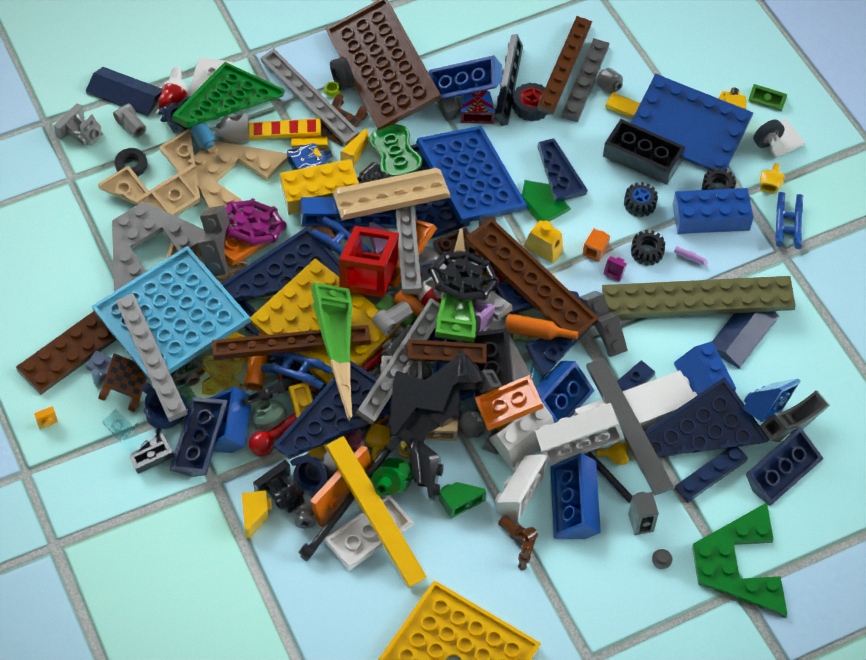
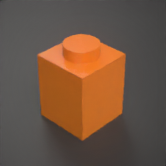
[582,228,610,262]

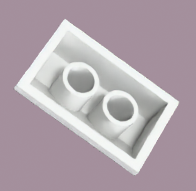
[489,403,554,471]
[495,454,547,522]

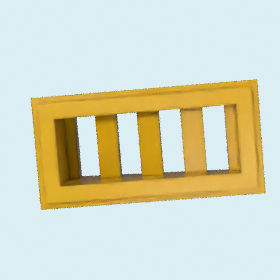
[340,129,369,166]

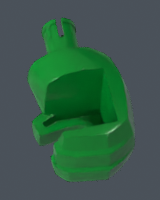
[372,458,413,496]

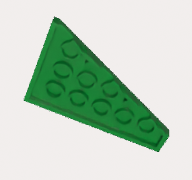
[172,62,285,128]

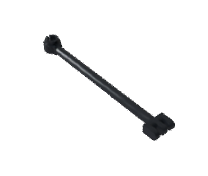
[298,437,399,562]

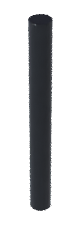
[584,451,632,504]

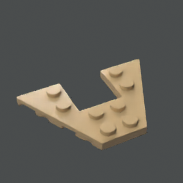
[98,129,201,216]
[194,140,287,215]

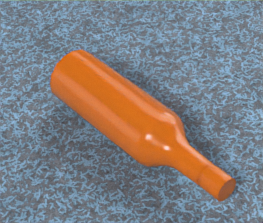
[505,314,579,340]
[243,331,269,391]

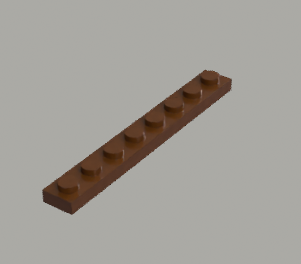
[537,16,593,115]
[212,325,371,360]

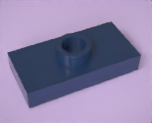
[617,360,656,392]

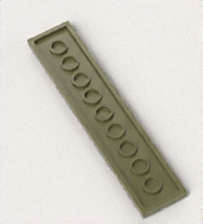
[602,276,796,319]

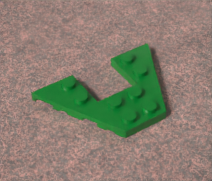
[692,503,788,618]

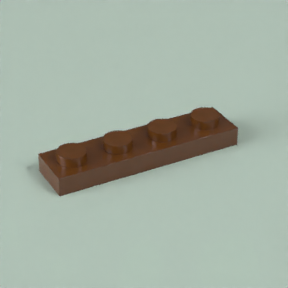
[407,339,486,365]

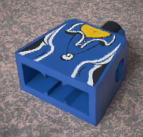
[287,143,333,170]

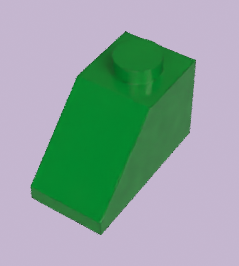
[439,482,486,519]

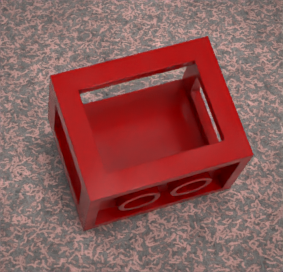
[339,226,399,297]

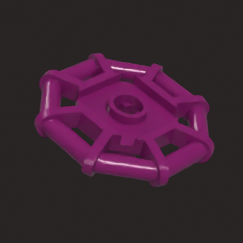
[225,198,287,246]

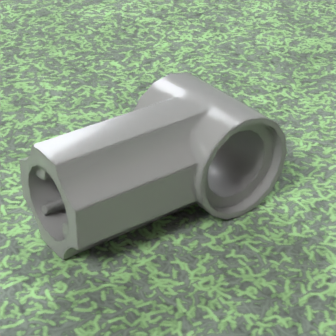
[113,103,146,137]
[372,301,413,336]

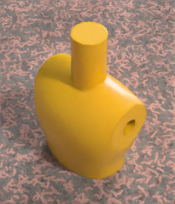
[759,163,785,194]
[364,423,391,462]

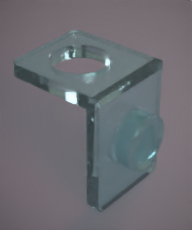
[102,409,139,441]

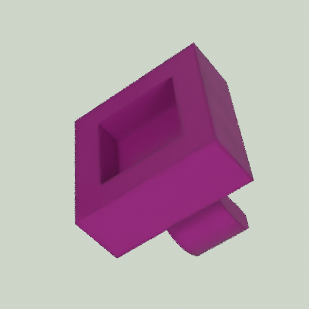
[603,256,627,282]

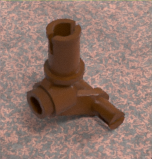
[498,515,538,570]

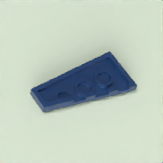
[537,138,588,203]

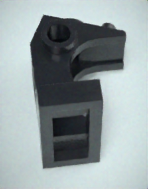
[253,460,305,513]

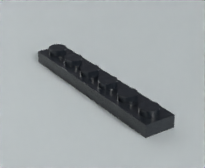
[495,34,523,126]

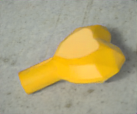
[596,442,628,465]

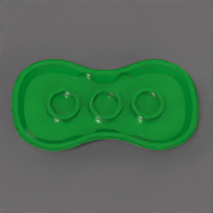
[369,124,422,177]

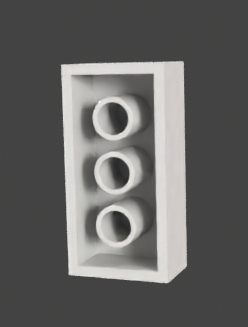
[535,403,625,466]

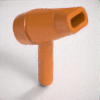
[394,290,425,318]

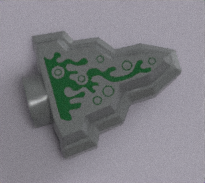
[170,358,208,387]

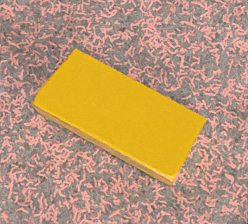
[291,137,328,151]

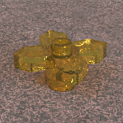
[202,355,243,395]

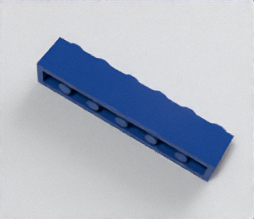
[299,197,397,227]

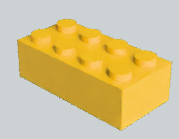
[280,159,359,215]

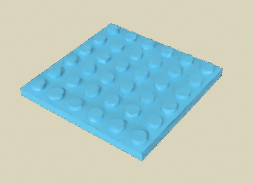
[91,246,251,383]

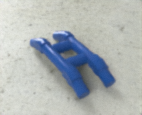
[775,192,804,249]
[311,217,372,256]
[261,353,332,390]

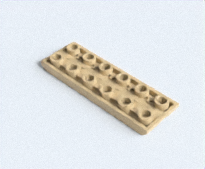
[333,168,451,220]

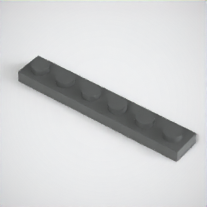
[561,38,610,122]

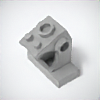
[54,103,103,146]

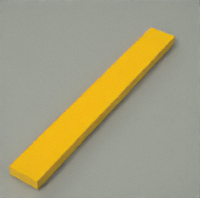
[325,436,427,589]

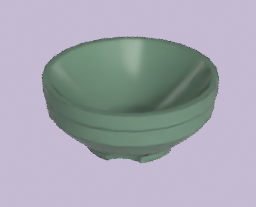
[252,400,287,430]

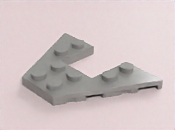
[112,201,205,292]

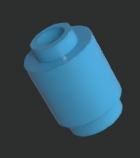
[191,123,216,150]

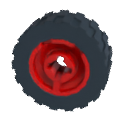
[512,82,548,121]

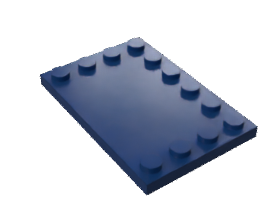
[631,73,754,171]
[416,126,527,224]

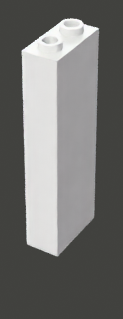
[574,370,697,430]

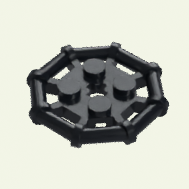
[428,249,499,303]

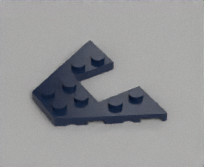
[494,283,590,378]

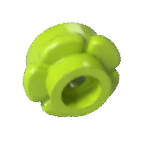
[323,81,341,98]

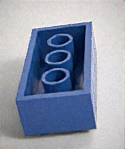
[672,188,754,234]

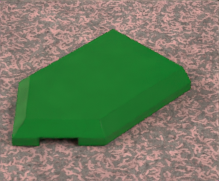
[521,180,571,222]

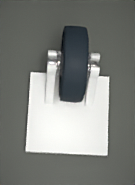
[753,118,806,158]

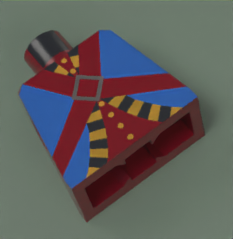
[460,90,495,124]

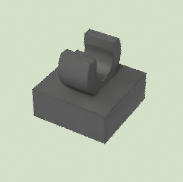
[480,370,502,393]

